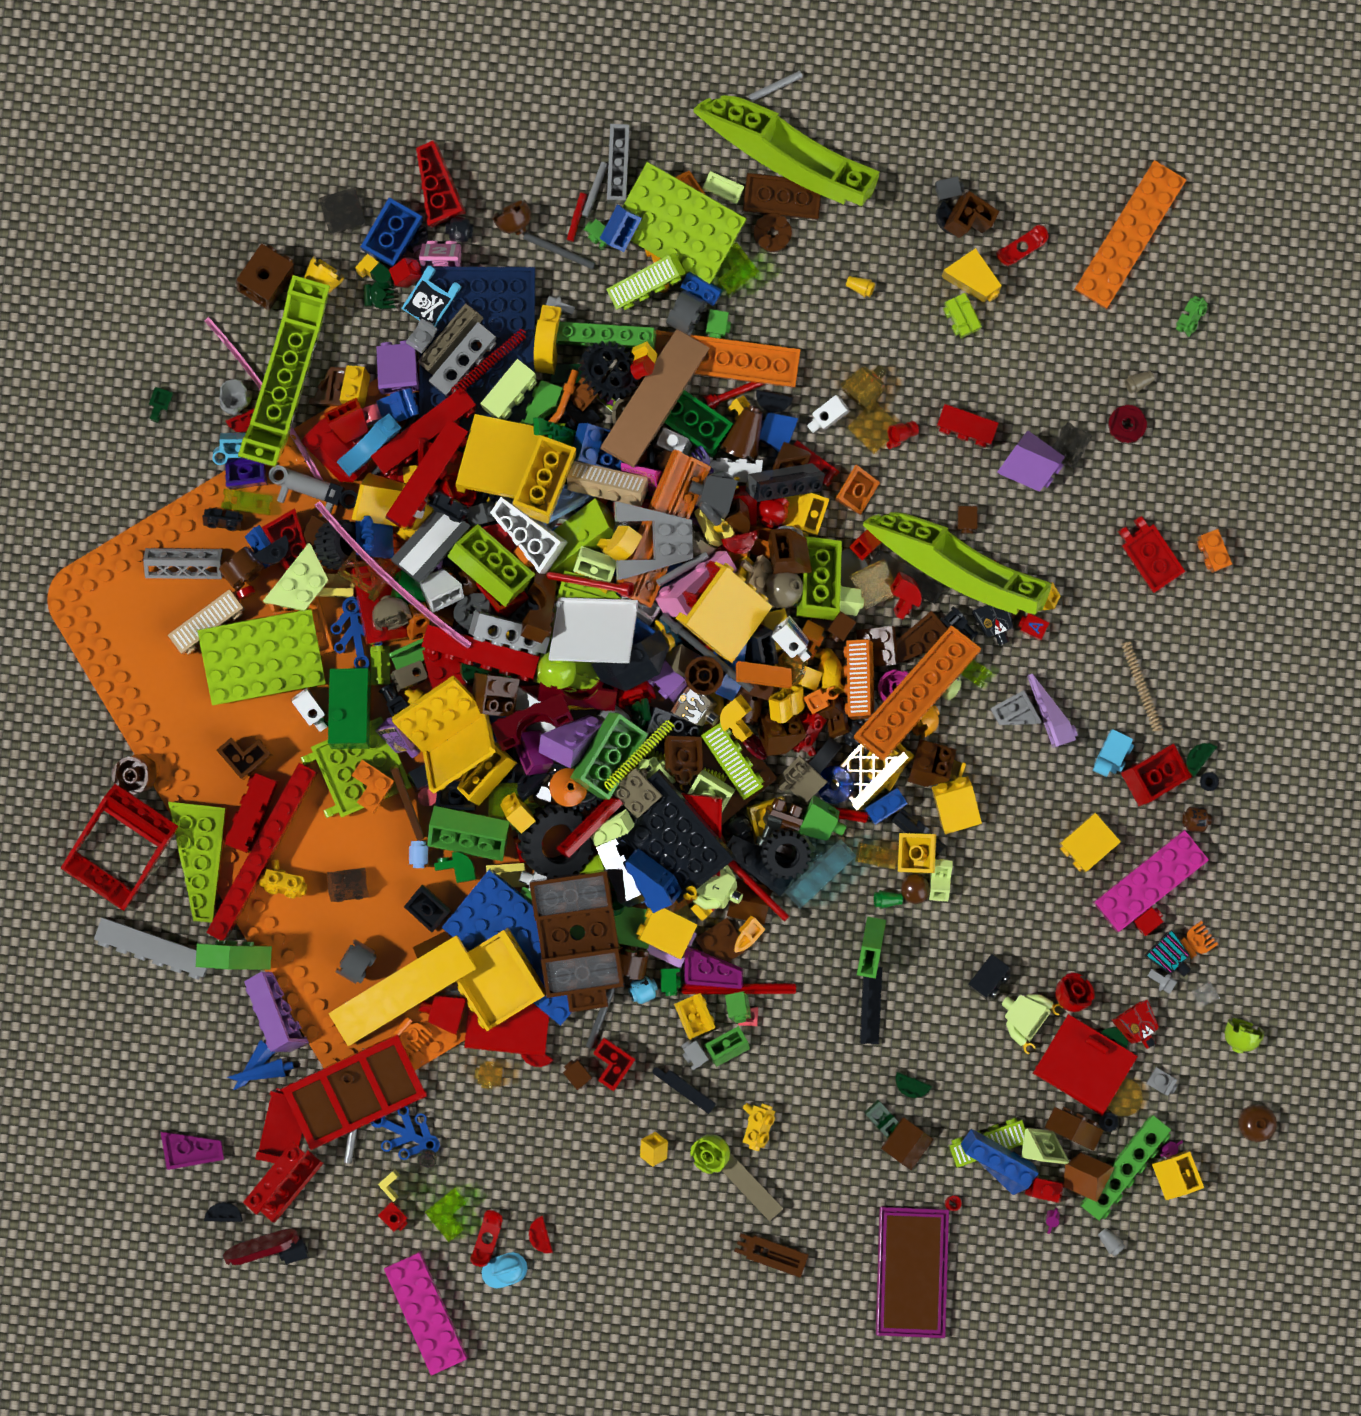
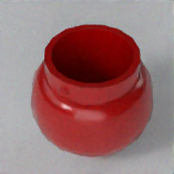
[757,498,790,528]

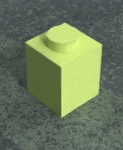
[840,586,864,616]

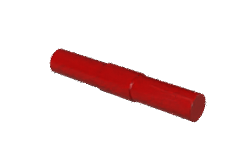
[567,193,587,242]

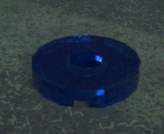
[818,765,854,804]

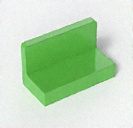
[389,638,425,670]

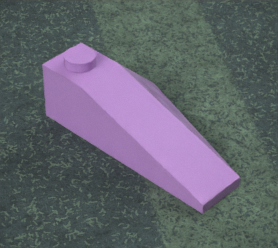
[1027,674,1078,748]

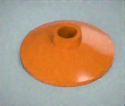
[549,768,587,807]

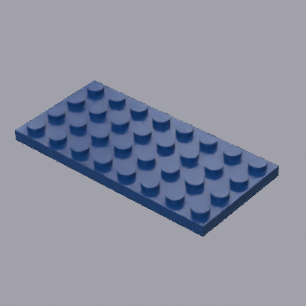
[442,869,577,1026]

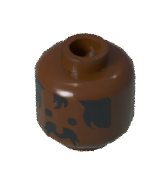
[1182,807,1212,832]

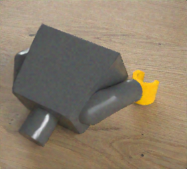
[689,471,740,532]

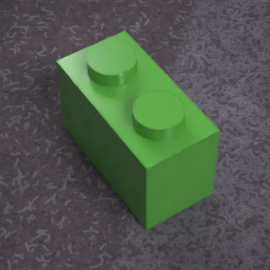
[705,1026,750,1067]

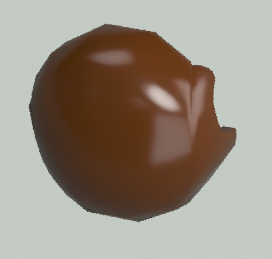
[901,873,930,904]

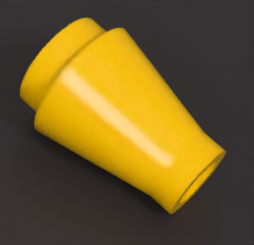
[846,276,875,297]

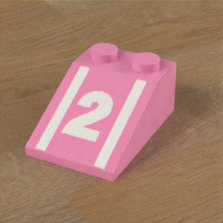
[419,241,461,267]

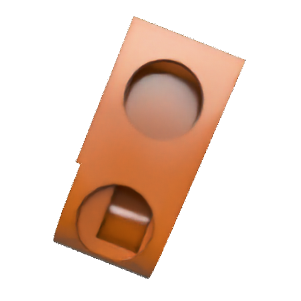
[407,602,430,640]

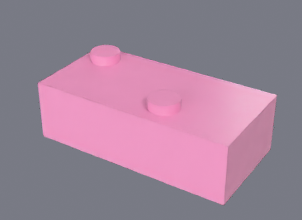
[655,551,738,617]

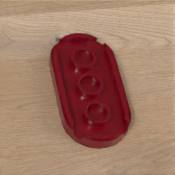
[223,1229,299,1265]

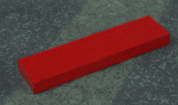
[556,795,623,858]

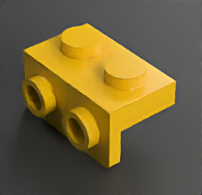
[674,993,715,1039]

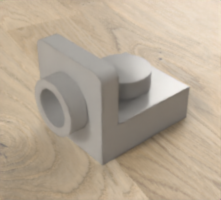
[406,319,437,353]
[1146,1067,1178,1096]

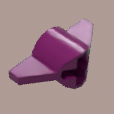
[1160,1140,1183,1158]
[1046,1208,1060,1234]

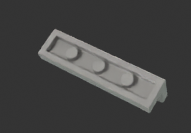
[143,548,223,579]

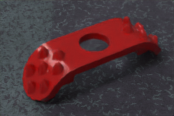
[996,225,1049,266]
[470,1210,503,1267]

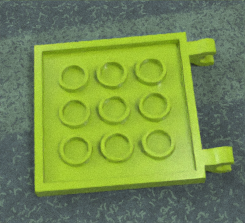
[301,717,412,818]

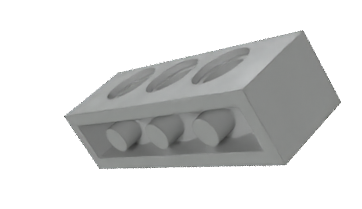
[607,124,630,204]
[429,322,497,398]
[468,610,552,655]

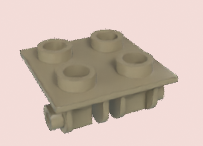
[778,755,827,804]
[613,768,662,818]

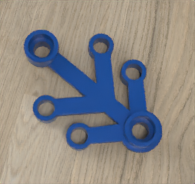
[331,597,383,668]
[371,1106,440,1160]

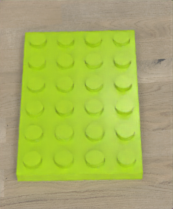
[622,162,747,284]
[197,608,326,705]

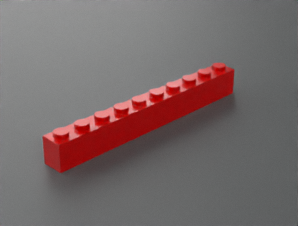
[206,763,318,941]

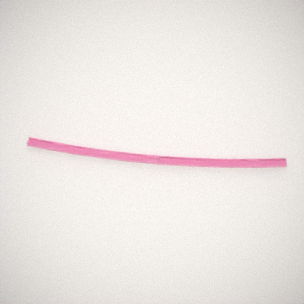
[205,317,323,480]
[315,501,471,649]

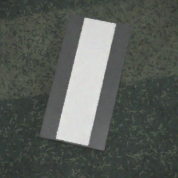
[391,511,471,584]

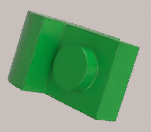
[434,852,477,883]

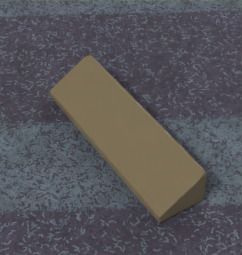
[417,303,483,375]
[721,1152,784,1221]

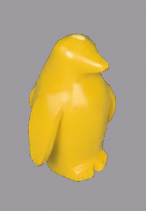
[814,648,846,694]

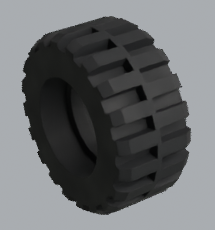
[518,803,595,878]

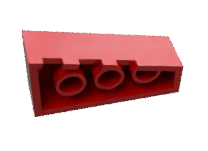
[416,140,466,228]
[262,508,306,571]
[225,773,278,853]

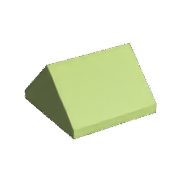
[1021,1128,1069,1164]

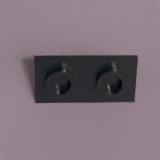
[427,491,469,523]
[202,508,243,531]

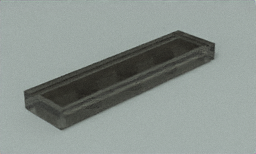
[869,549,944,605]

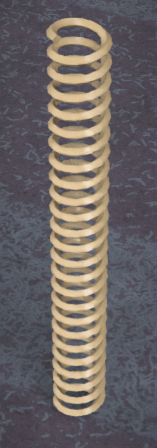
[1121,642,1163,731]

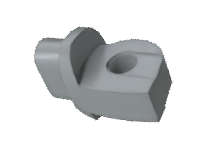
[546,296,575,315]
[1147,969,1177,994]

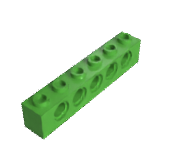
[556,322,656,350]
[1079,1114,1171,1221]

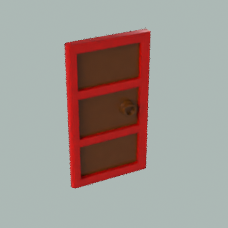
[281,1034,427,1150]

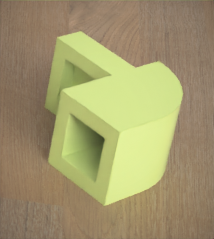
[929,859,953,902]

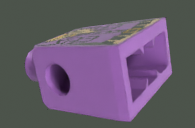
[375,717,421,758]

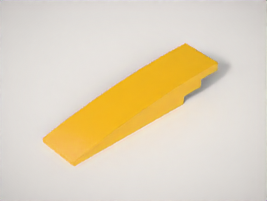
[328,935,477,1046]

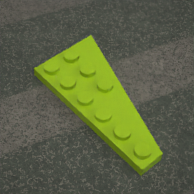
[168,802,226,923]

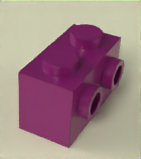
[514,730,554,776]

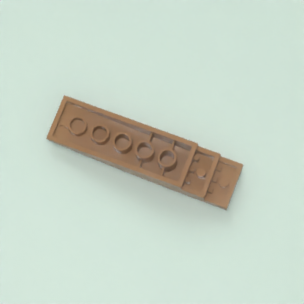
[601,329,710,468]

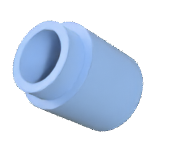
[409,841,428,868]

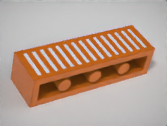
[844,639,875,720]

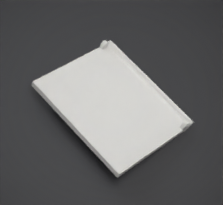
[549,598,638,663]

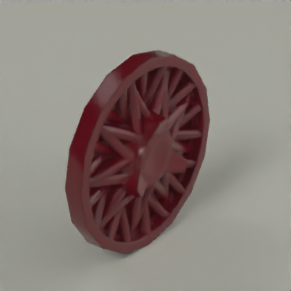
[743,734,767,760]

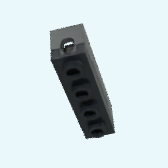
[745,463,825,502]

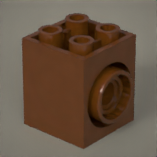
[236,243,294,311]

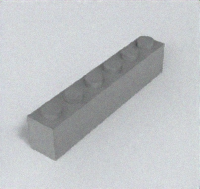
[94,918,208,980]

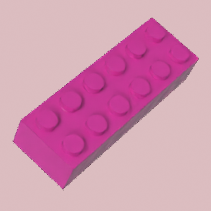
[1093,830,1209,932]
[384,1251,468,1375]

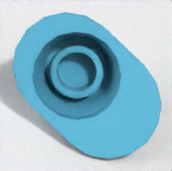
[482,1252,527,1289]

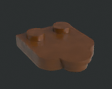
[664,736,703,785]

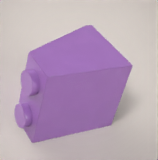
[376,340,419,394]
[997,430,1065,492]

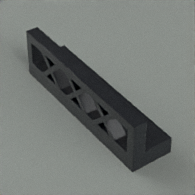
[859,967,883,1044]

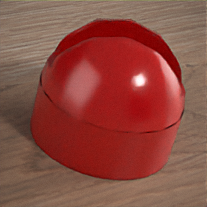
[944,1196,962,1211]

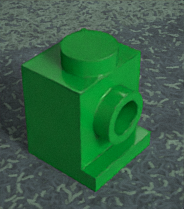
[661,969,681,996]

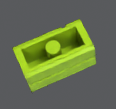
[943,292,982,338]

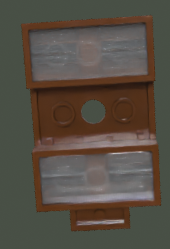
[529,869,625,1012]

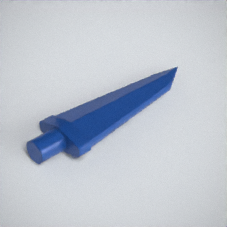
[233,1040,275,1090]
[226,1058,294,1082]

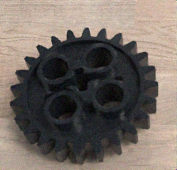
[578,341,639,402]

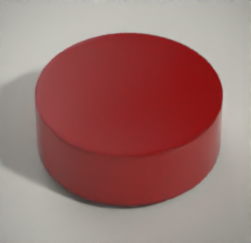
[236,585,255,600]

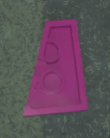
[685,946,743,989]
[160,1132,225,1170]

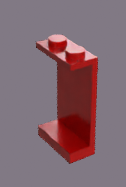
[255,1088,302,1163]

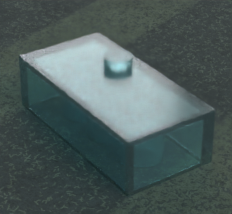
[784,839,856,909]

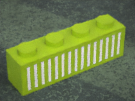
[606,253,686,311]
[701,723,764,800]
[948,1117,1026,1168]

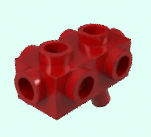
[792,709,827,757]

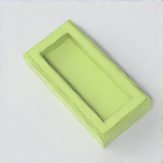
[702,171,745,205]

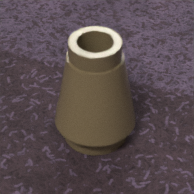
[1124,371,1154,393]

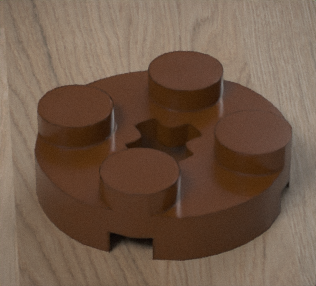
[754,214,792,253]

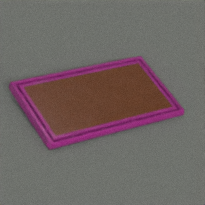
[876,1206,949,1338]

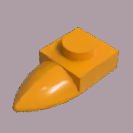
[734,916,765,952]

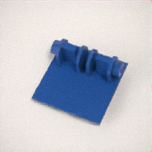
[355,516,394,559]

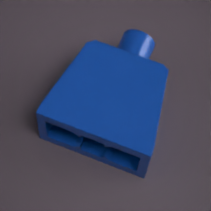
[760,413,798,452]

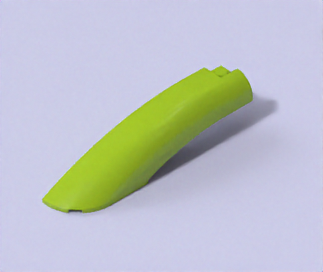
[693,95,880,206]
[863,512,1052,615]

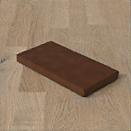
[743,173,821,220]

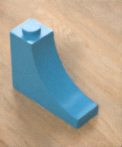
[337,413,401,477]

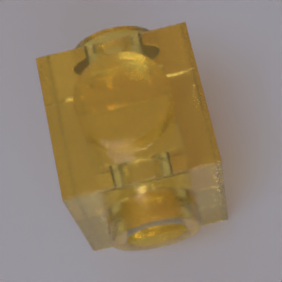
[474,1061,504,1089]

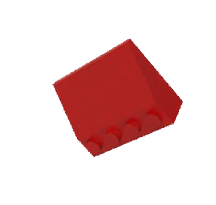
[351,562,409,646]

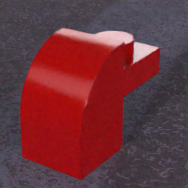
[890,571,922,620]

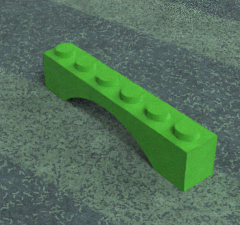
[520,380,563,426]

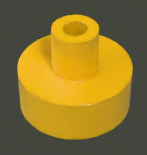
[404,688,424,705]

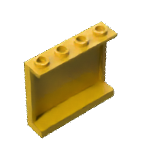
[456,414,545,499]
[675,562,772,663]
[456,927,546,1031]

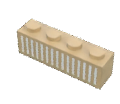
[567,461,648,507]
[168,589,245,655]

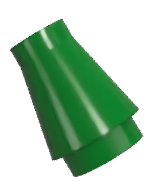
[874,890,903,909]

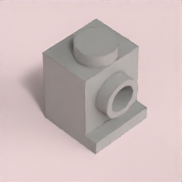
[681,1039,709,1070]

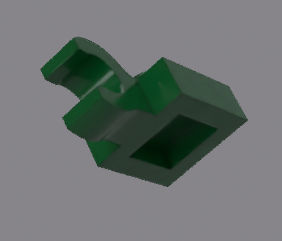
[149,387,174,423]

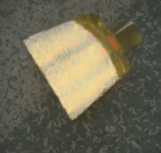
[840,365,887,413]

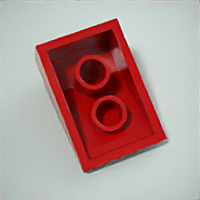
[1121,743,1192,806]

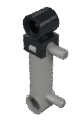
[269,465,358,518]

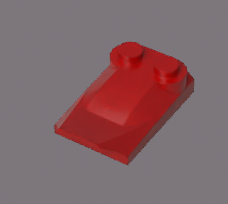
[301,417,369,483]

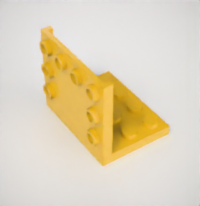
[392,675,496,794]

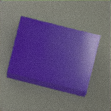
[225,458,267,490]

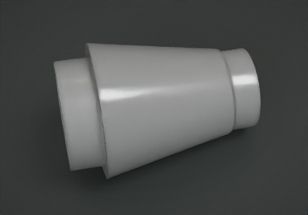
[1098,1228,1126,1257]

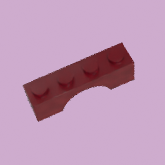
[538,680,618,711]
[491,693,574,751]

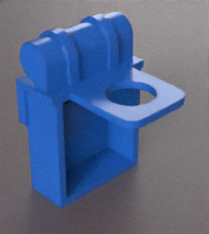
[376,388,419,422]

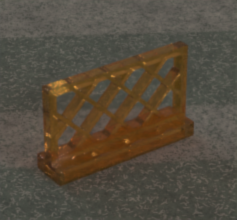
[337,531,408,602]

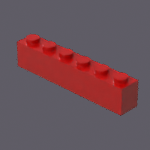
[370,387,477,477]
[385,419,468,530]
[421,625,539,681]

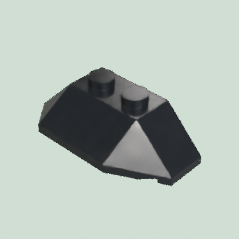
[592,630,669,691]

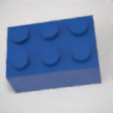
[360,198,424,267]

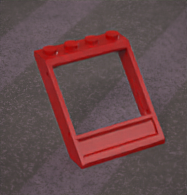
[60,784,179,911]

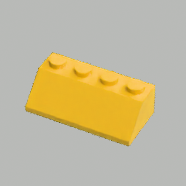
[512,435,576,524]

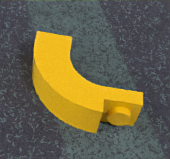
[534,305,562,374]

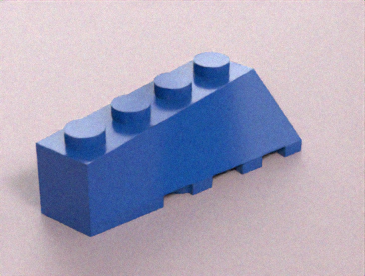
[961,1129,1039,1195]

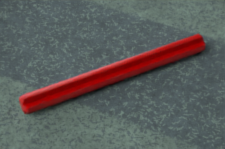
[682,983,796,994]

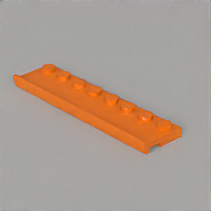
[614,450,711,608]

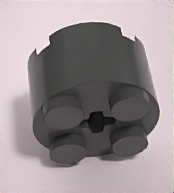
[666,290,707,336]
[453,593,498,638]
[335,939,376,984]

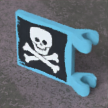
[401,266,461,327]

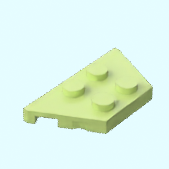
[263,543,328,611]

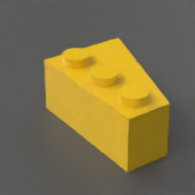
[457,741,517,806]

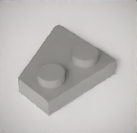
[990,690,1042,726]

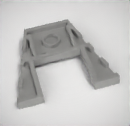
[614,502,693,580]

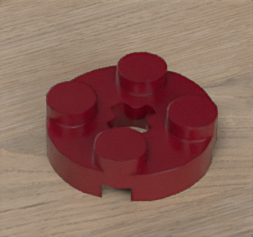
[1108,405,1147,444]

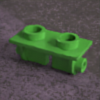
[1176,296,1208,337]

